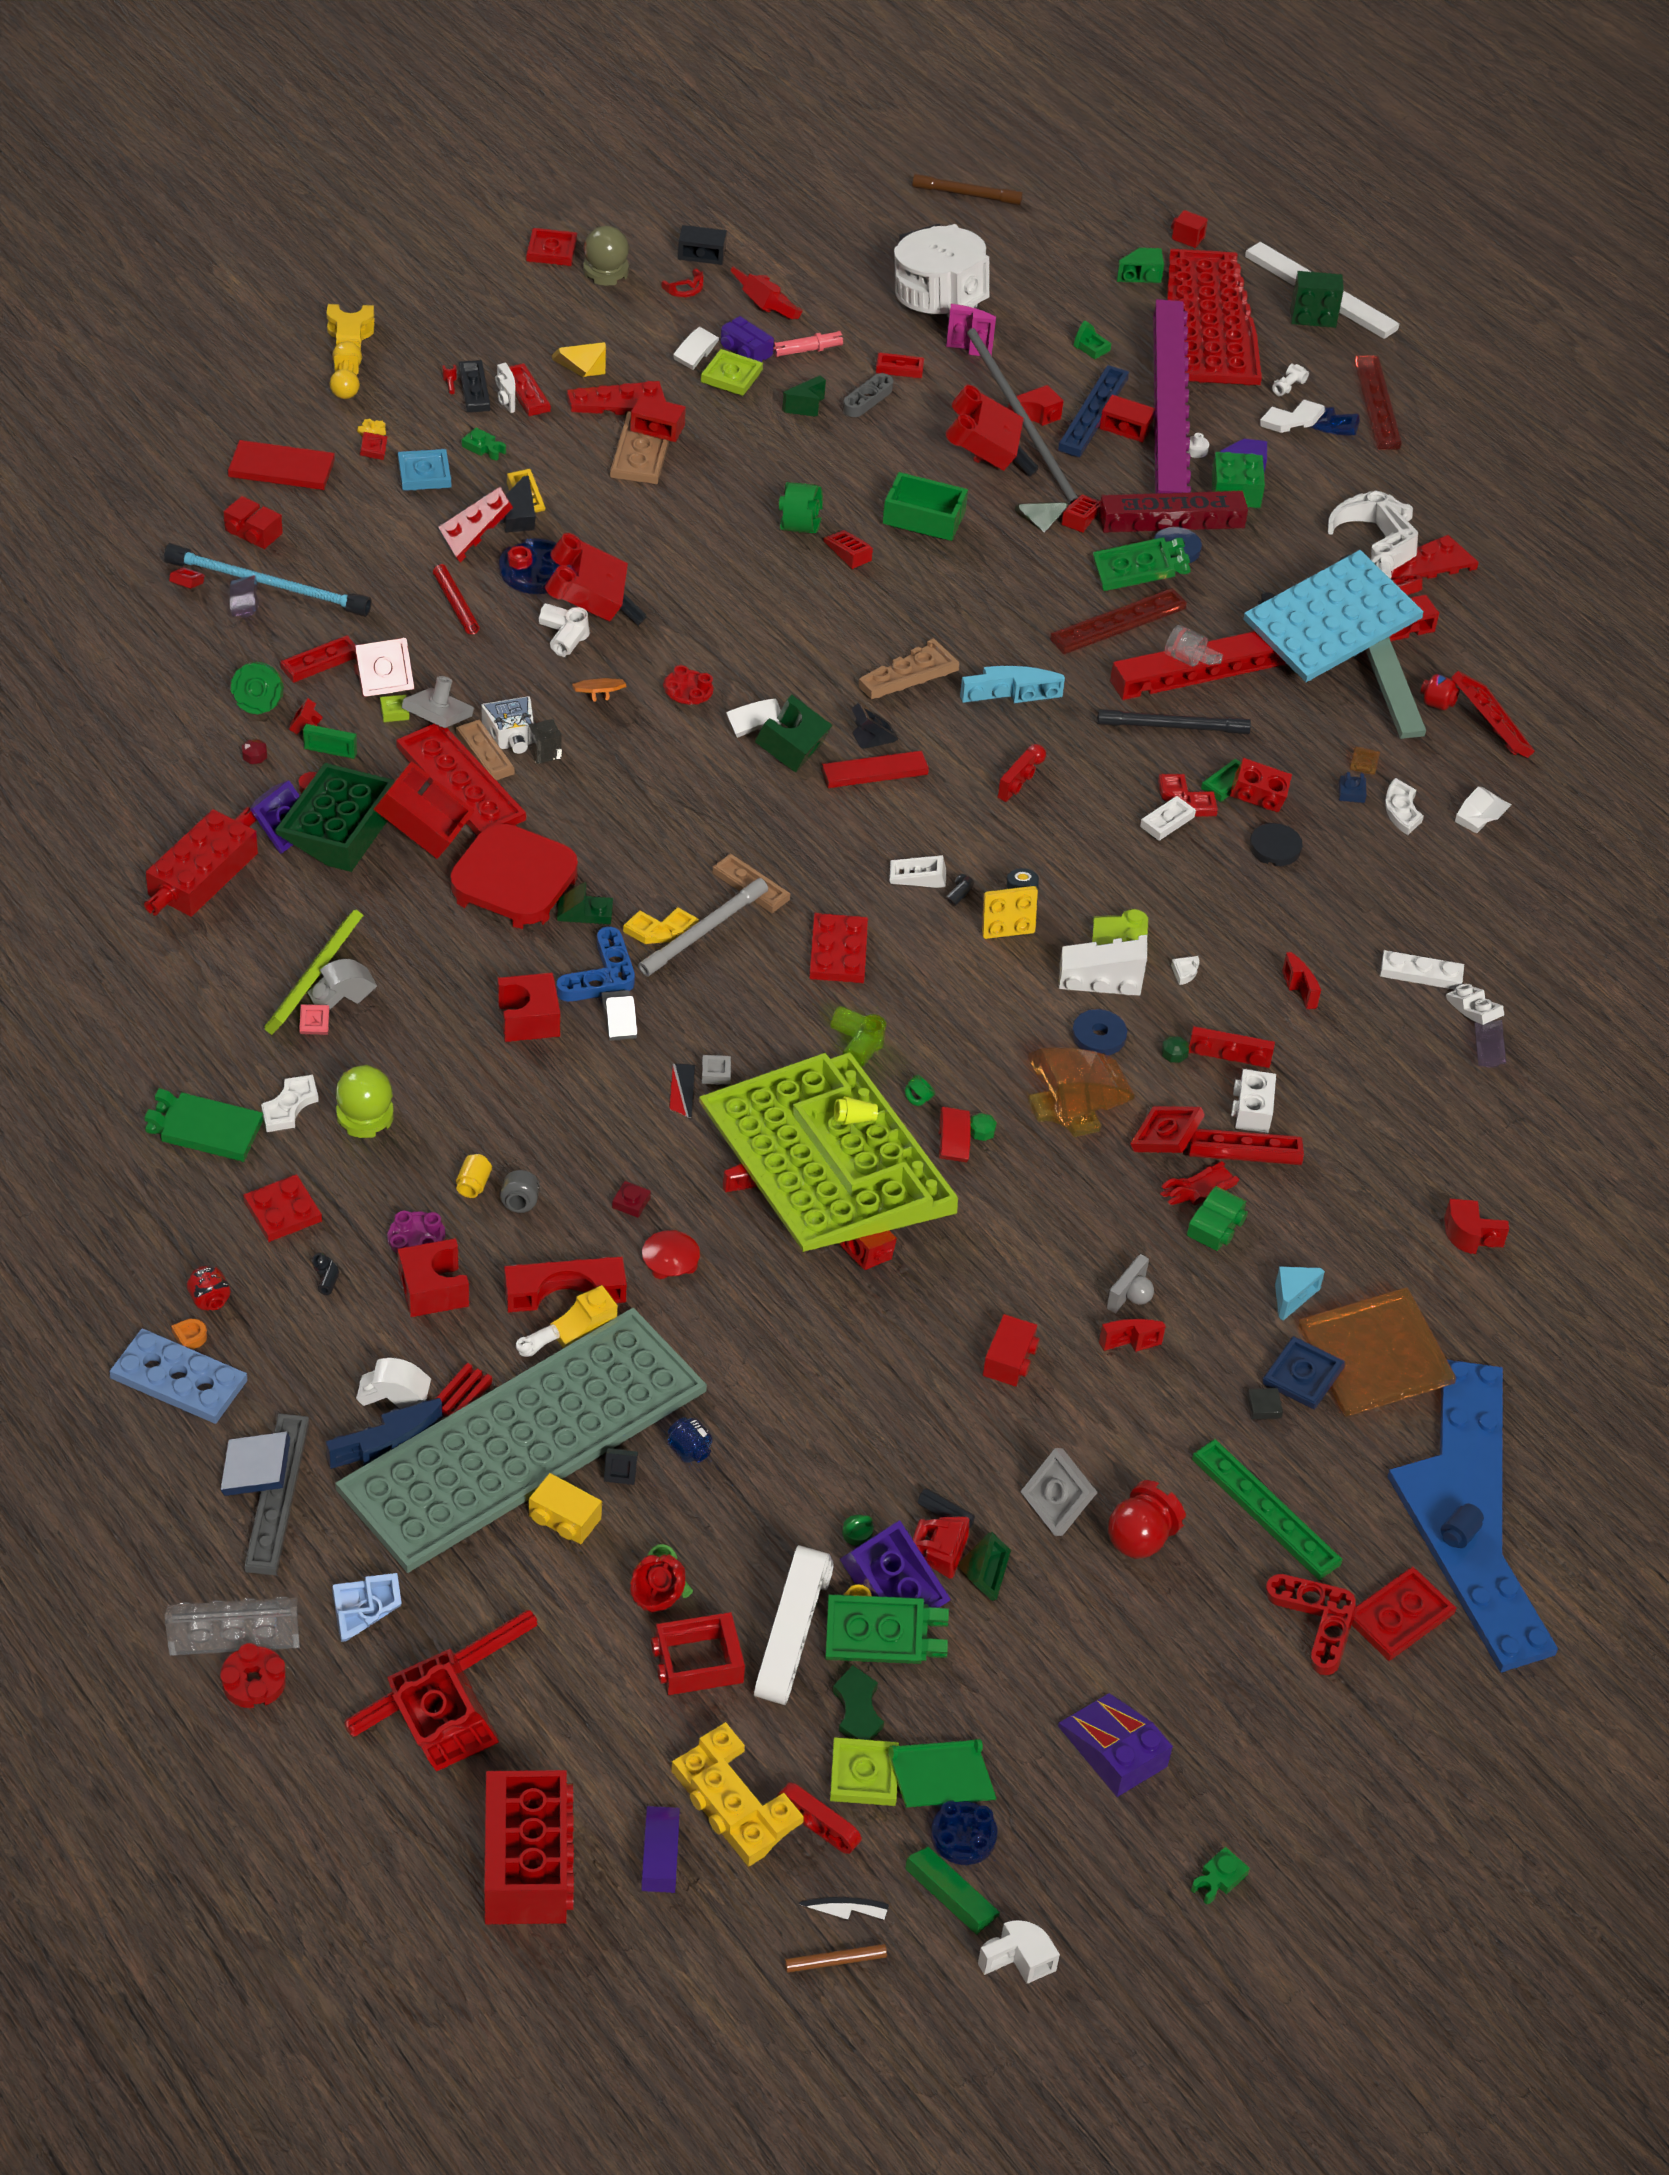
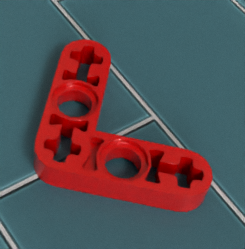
[1266,1574,1356,1675]

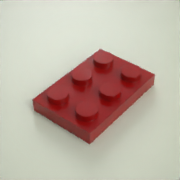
[809,913,868,983]

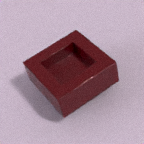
[612,1181,651,1218]

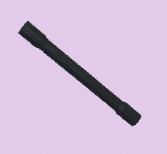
[1097,709,1251,734]

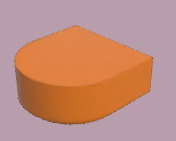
[171,1319,207,1350]

